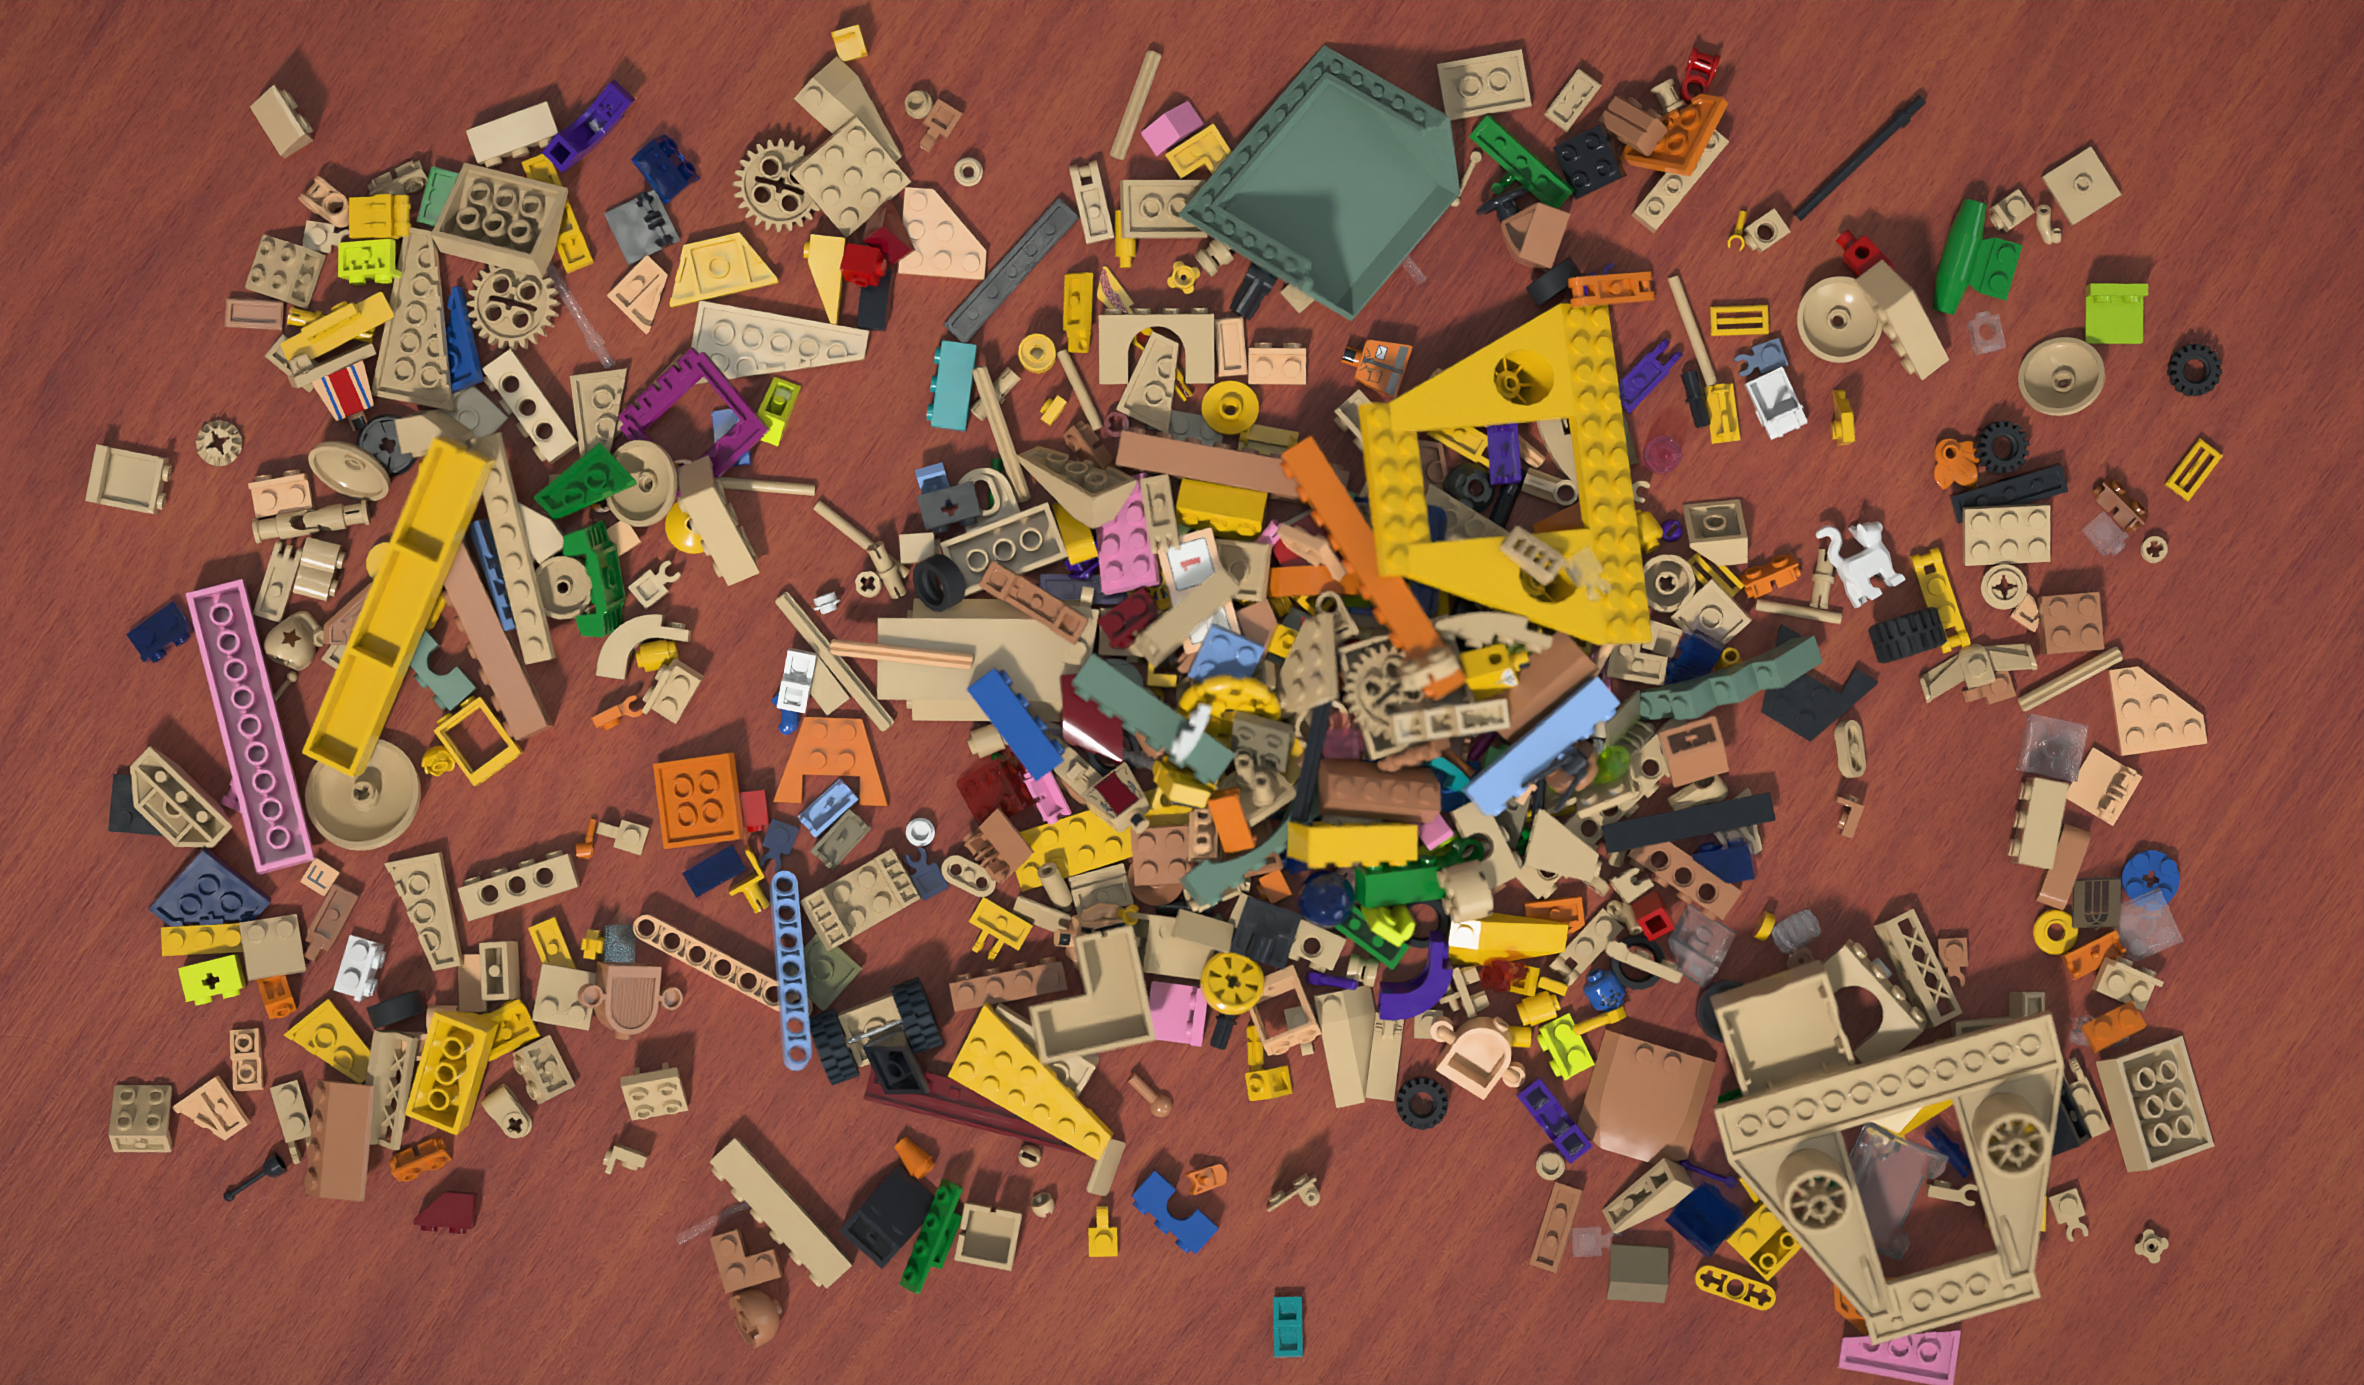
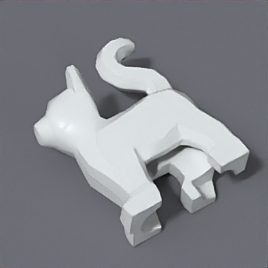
[1816,521,1906,608]

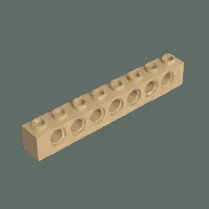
[1515,717,1687,899]

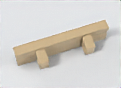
[1044,724,1103,798]

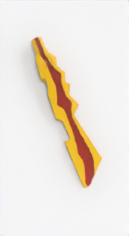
[1097,267,1193,402]

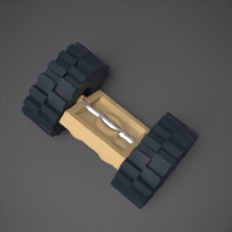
[809,977,943,1086]

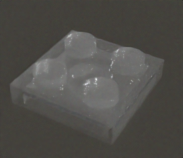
[2107,888,2184,963]

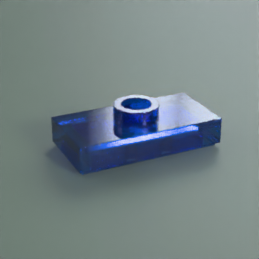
[682,844,747,898]

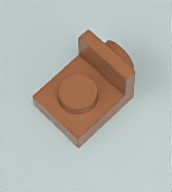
[1833,793,1865,839]

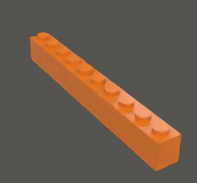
[1279,436,1467,702]

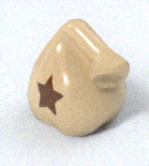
[264,611,325,671]

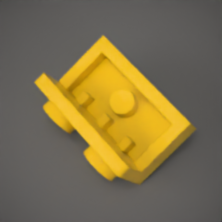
[481,999,540,1062]

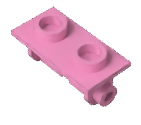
[1023,769,1072,825]

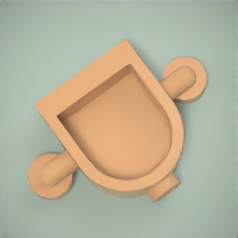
[1430,1016,1526,1100]

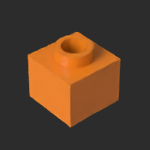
[1256,870,1292,904]

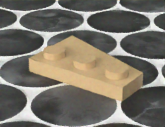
[1116,332,1180,434]

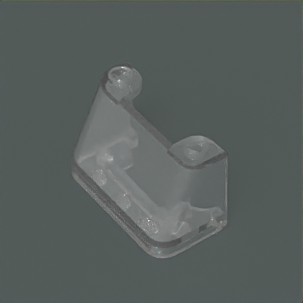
[1830,1122,1949,1261]

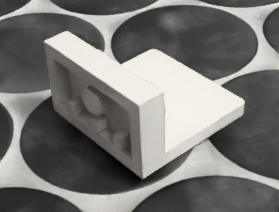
[333,935,386,1001]

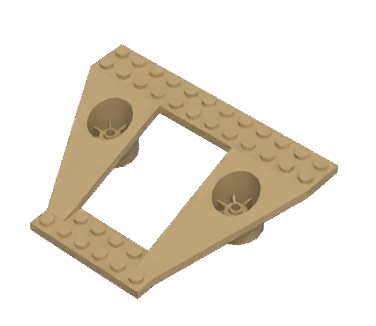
[1713,1010,2064,1345]

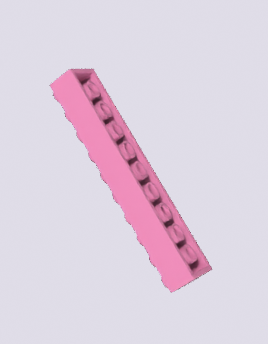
[186,579,316,874]

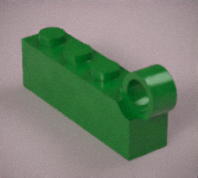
[1355,835,1484,908]

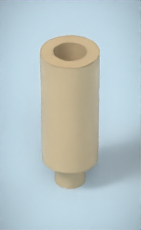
[1037,862,1073,912]

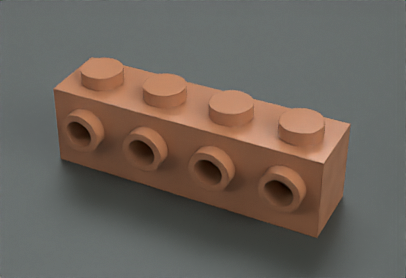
[949,956,1068,1012]

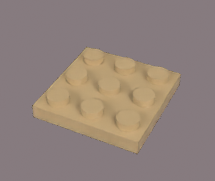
[790,116,911,238]

